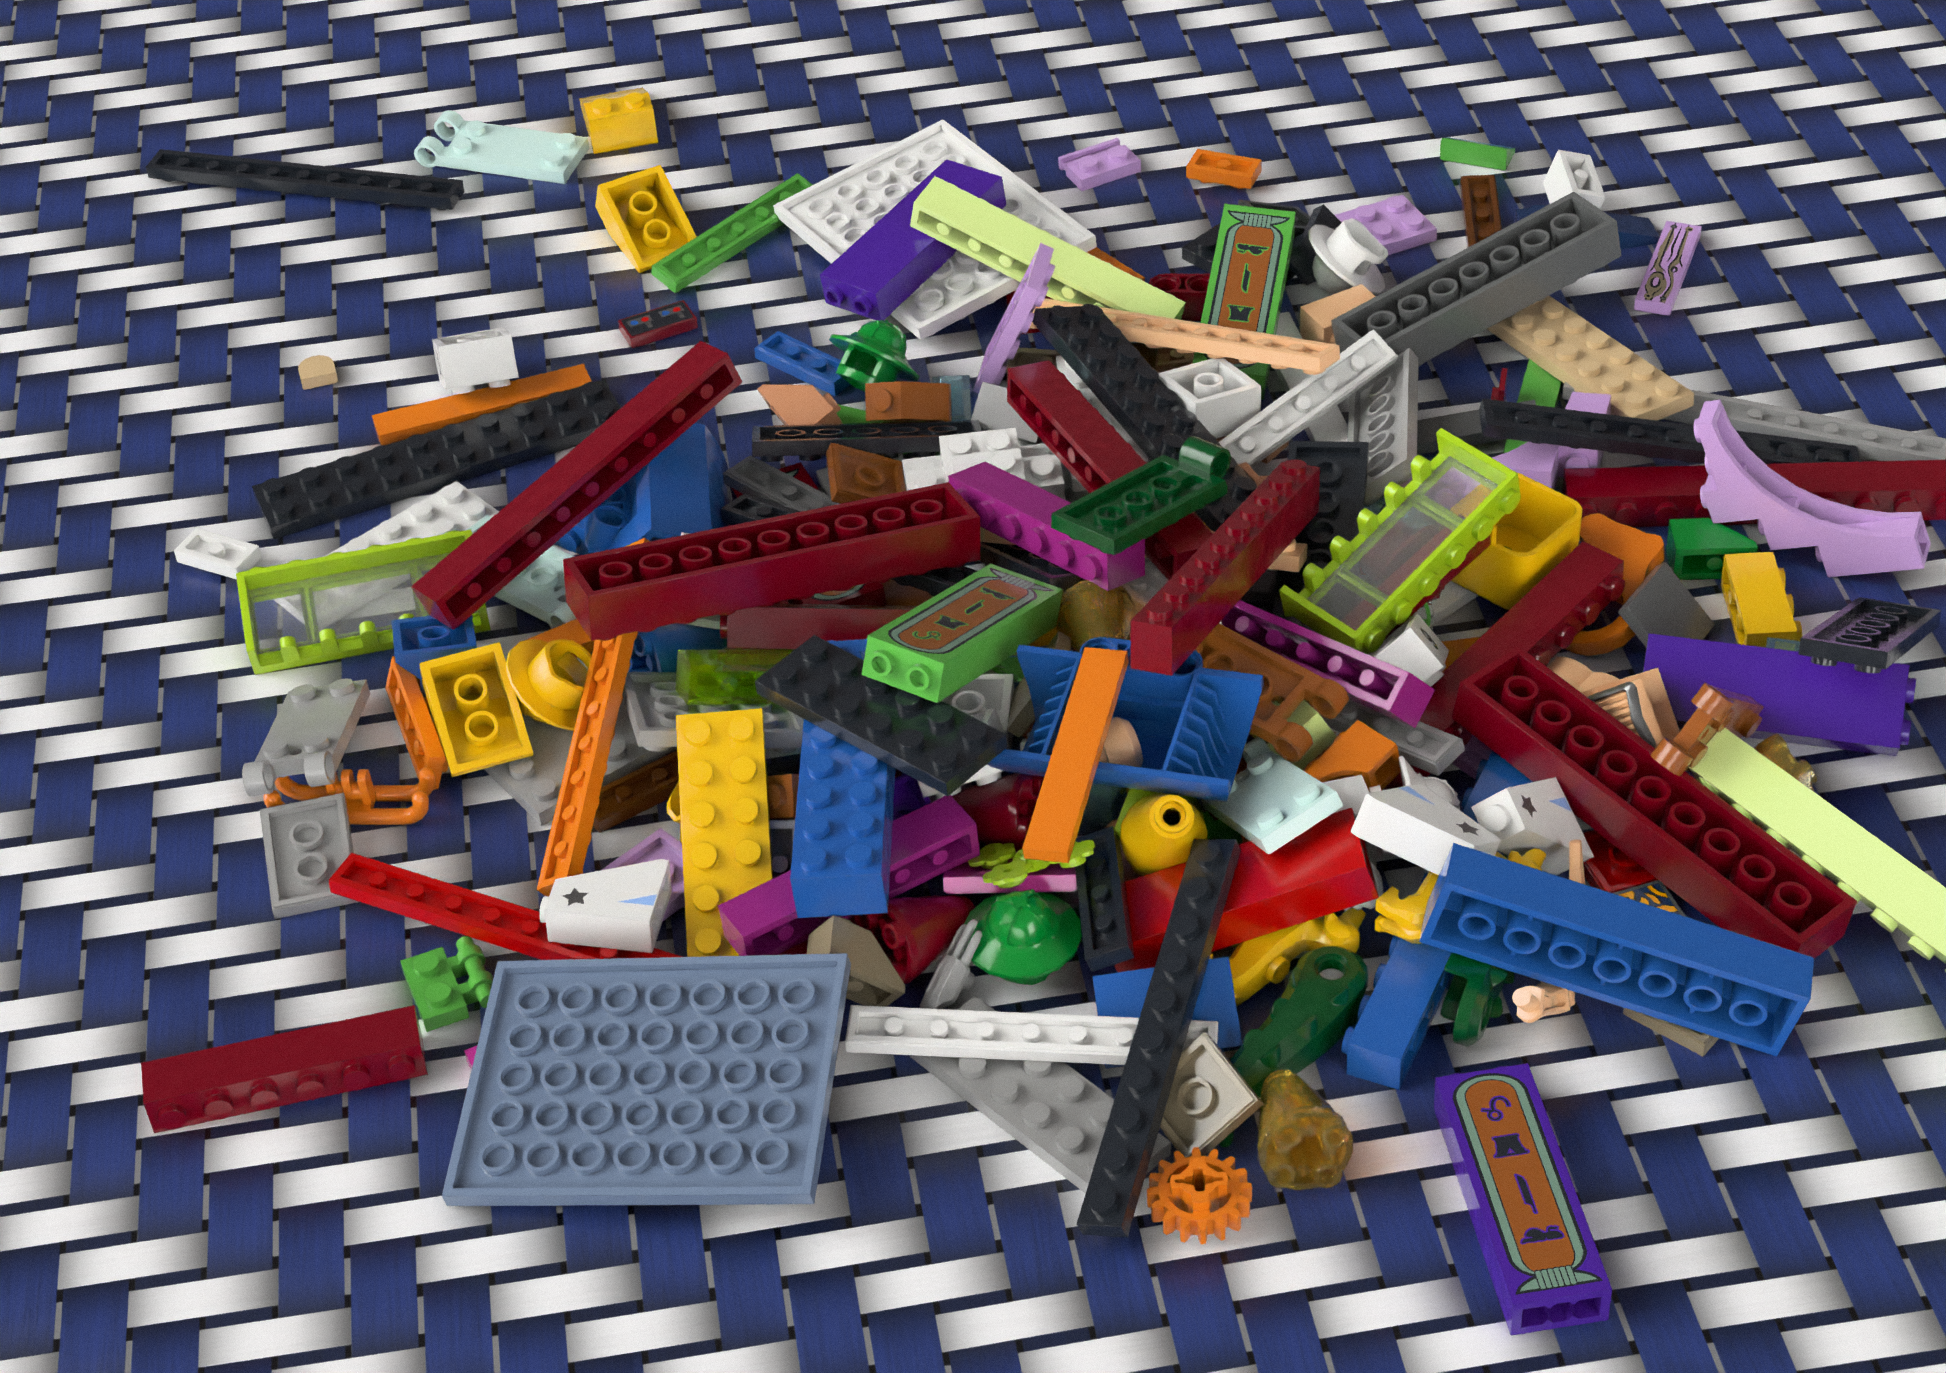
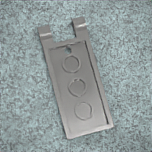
[242,678,371,796]

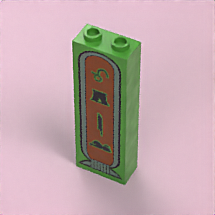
[1192,204,1296,400]
[862,564,1063,703]

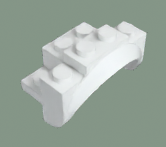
[902,427,1065,500]

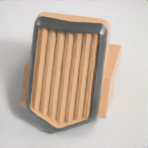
[1581,668,1680,748]

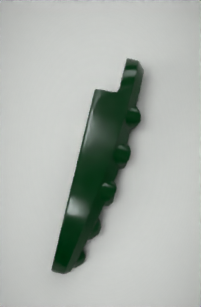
[1440,854,1515,1047]
[1219,946,1368,1147]

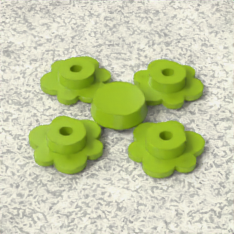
[968,831,1095,888]

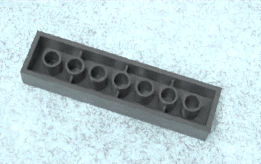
[1331,192,1622,366]

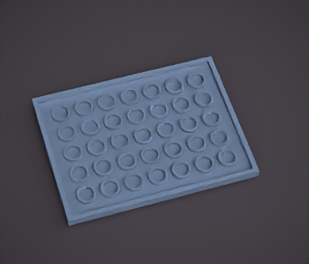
[442,953,851,1206]

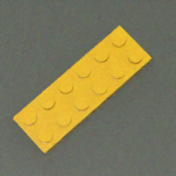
[676,708,773,957]

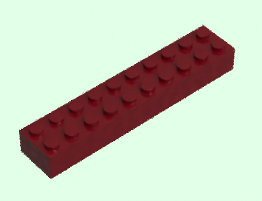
[563,482,980,641]
[1451,645,1857,959]

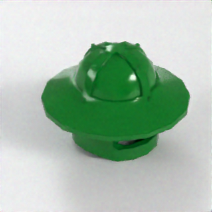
[829,320,920,392]
[964,889,1082,985]

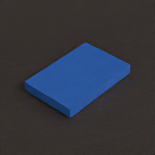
[1092,957,1242,1069]

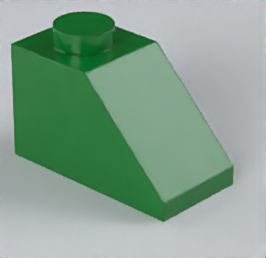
[1666,518,1758,580]

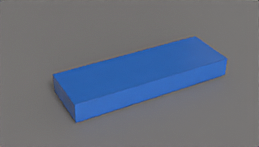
[754,331,851,396]

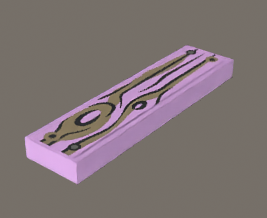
[1634,221,1702,316]

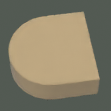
[298,355,338,390]

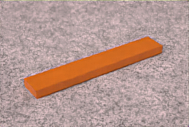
[372,364,591,445]
[1022,647,1129,863]

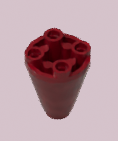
[952,773,1044,853]
[854,895,975,984]

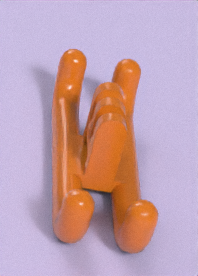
[264,767,436,825]

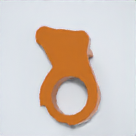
[1566,513,1665,656]

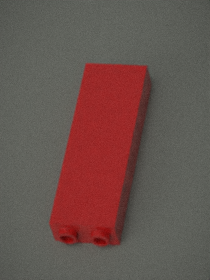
[1114,807,1379,972]

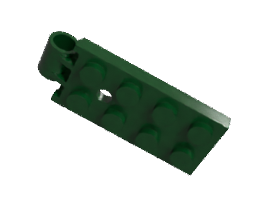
[1051,436,1231,555]

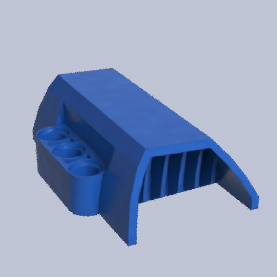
[584,423,731,553]
[986,637,1264,802]

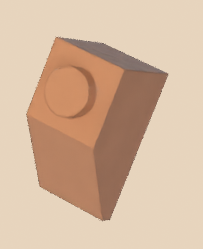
[757,384,843,425]

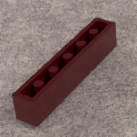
[141,1005,428,1133]

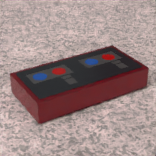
[618,300,698,348]

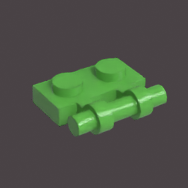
[400,936,493,1032]

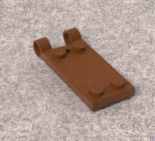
[1195,624,1349,762]
[1650,683,1764,776]

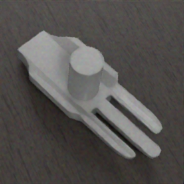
[919,919,982,1009]

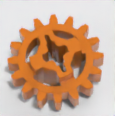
[1147,1147,1252,1244]

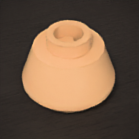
[1099,717,1143,767]

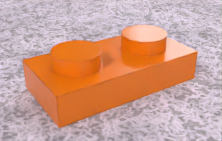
[1186,149,1262,189]

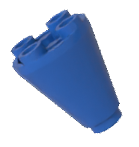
[628,623,727,673]

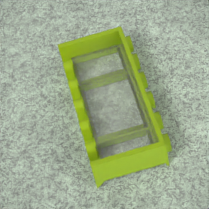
[1279,428,1521,654]
[236,529,491,675]

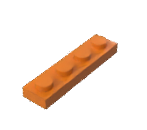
[385,656,448,790]

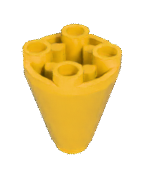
[1120,793,1208,875]

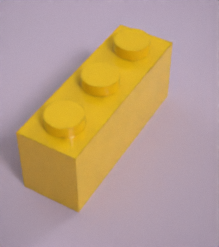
[1721,552,1802,651]

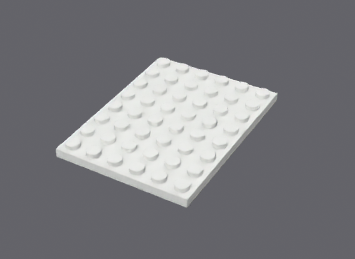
[773,119,1097,340]

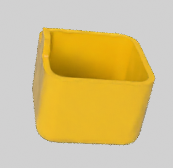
[1449,472,1582,610]

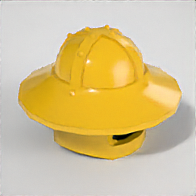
[505,639,592,731]

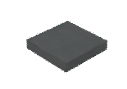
[1618,562,1715,648]

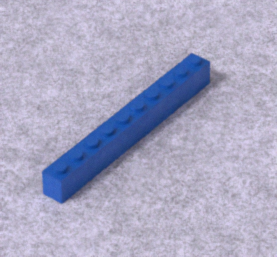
[1341,750,1533,1090]

